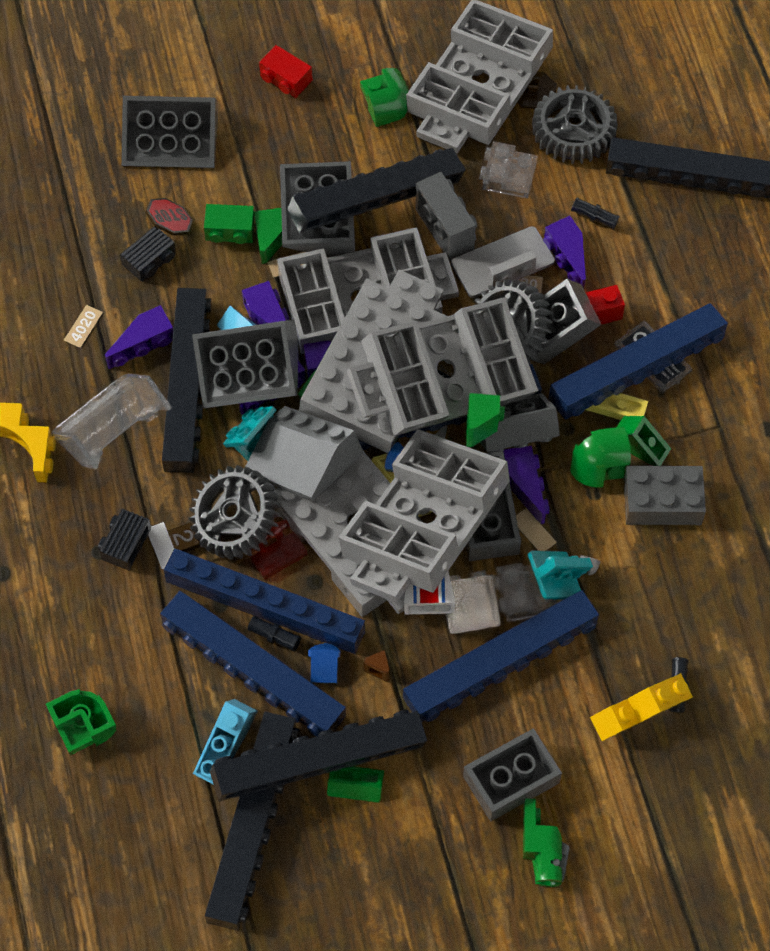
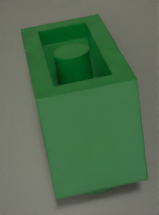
[254,208,282,264]
[466,393,505,447]
[617,416,671,466]

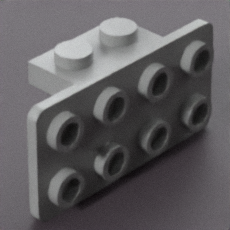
[451,226,555,298]

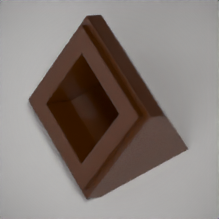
[364,650,389,682]

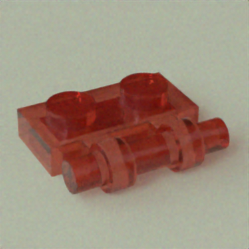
[251,519,308,580]

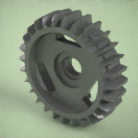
[532,85,618,164]
[475,279,553,364]
[188,465,281,560]

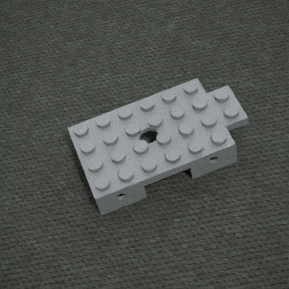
[406,0,553,153]
[277,227,459,354]
[299,269,446,453]
[347,297,538,436]
[339,429,510,603]
[274,451,422,617]

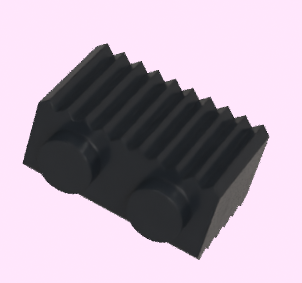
[120,226,176,282]
[98,509,151,571]

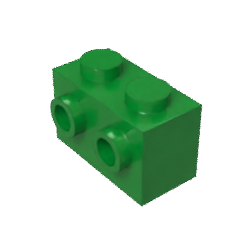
[204,204,255,244]

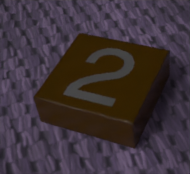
[167,522,201,552]

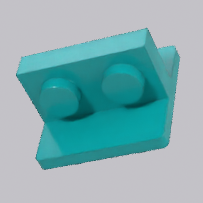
[223,406,276,461]
[528,551,593,599]

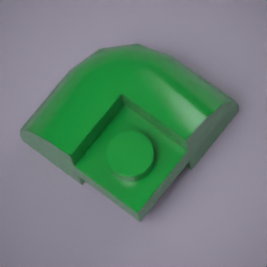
[360,68,409,127]
[570,427,631,487]
[46,689,116,756]

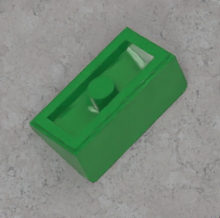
[327,766,384,803]

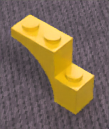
[0,403,56,483]
[590,674,693,741]

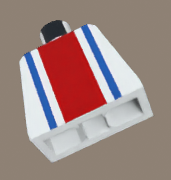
[404,572,455,615]

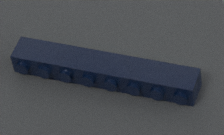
[548,303,728,420]
[164,548,365,654]
[403,590,599,723]
[160,591,346,737]

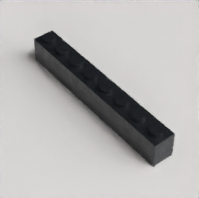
[606,137,770,198]
[287,148,466,233]
[162,288,212,473]
[210,710,427,802]
[205,711,300,931]

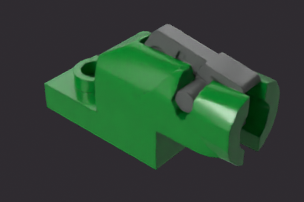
[523,799,569,887]

